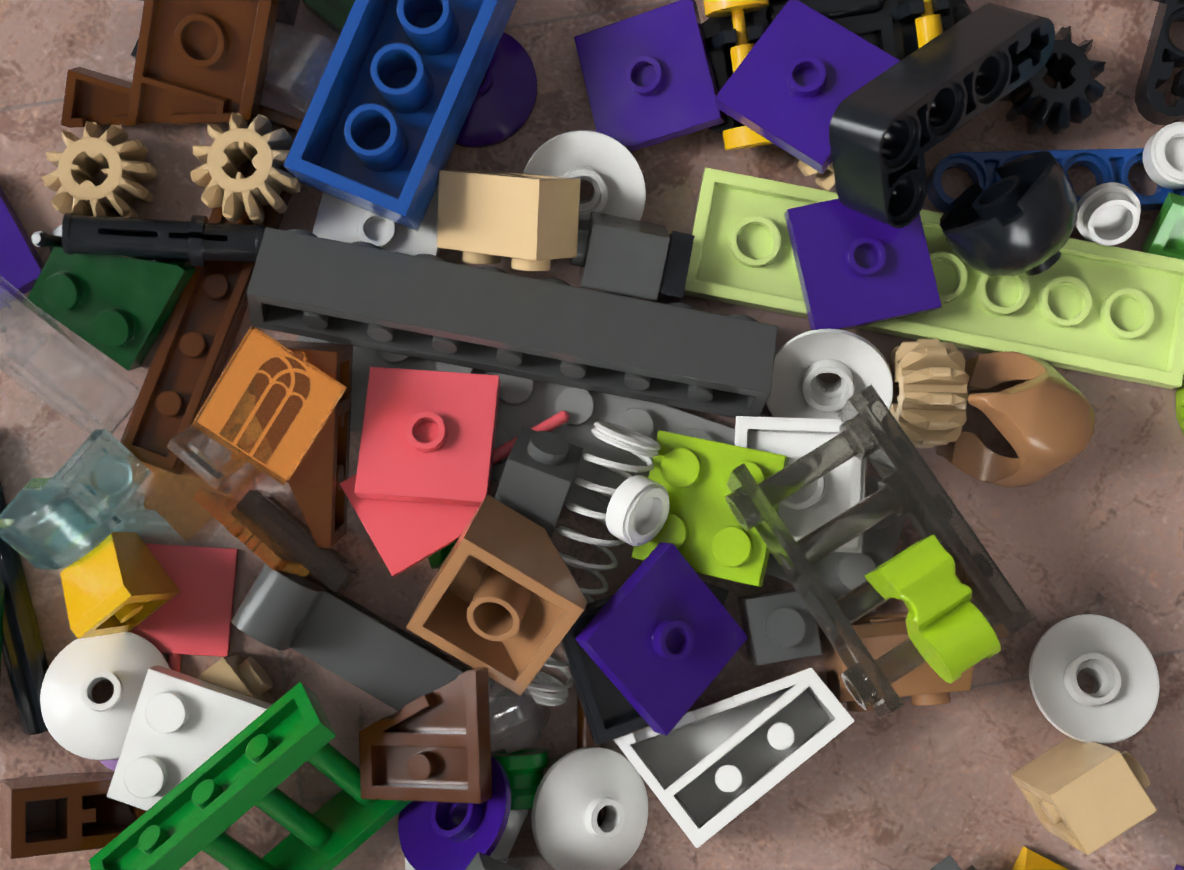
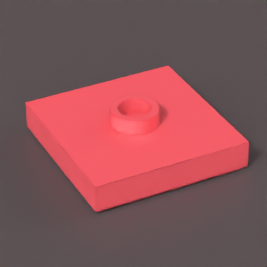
[354,366,501,507]

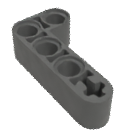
[231,561,496,711]

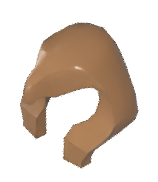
[936,351,1095,488]

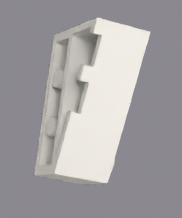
[613,667,855,848]

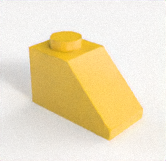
[60,530,181,639]

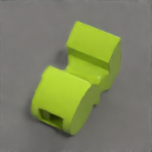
[864,534,1001,684]

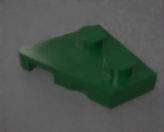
[27,246,196,371]

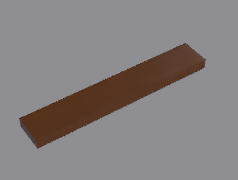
[116,104,303,475]

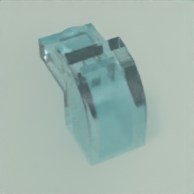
[0,429,151,570]

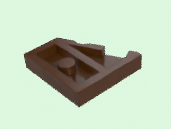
[359,667,493,804]

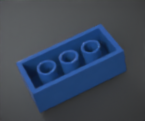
[284,0,517,231]

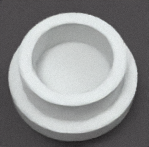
[1075,182,1141,246]

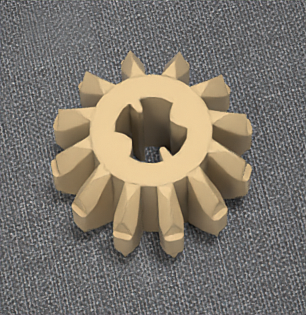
[190,112,301,224]
[41,121,157,218]
[886,339,970,448]

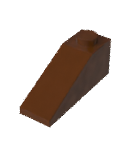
[249,340,353,548]
[0,772,146,859]

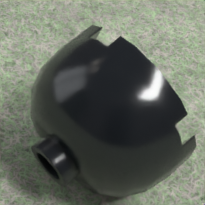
[940,151,1077,276]

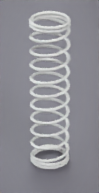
[507,421,661,706]

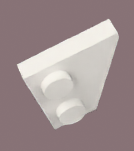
[106,665,273,811]

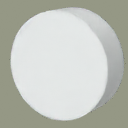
[1143,122,1184,189]
[606,475,670,546]

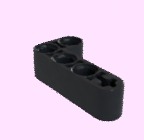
[829,3,1055,228]

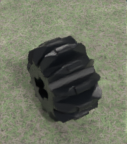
[1000,26,1106,135]

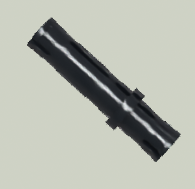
[61,213,266,267]

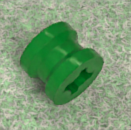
[491,747,549,810]

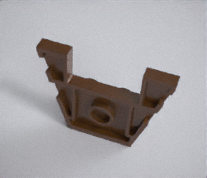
[61,0,279,128]

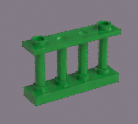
[89,681,412,870]

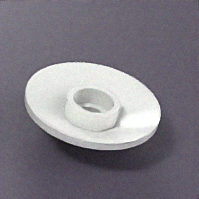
[523,130,646,229]
[766,329,893,432]
[1029,614,1160,745]
[40,632,171,761]
[531,747,648,870]

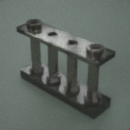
[725,384,1034,716]

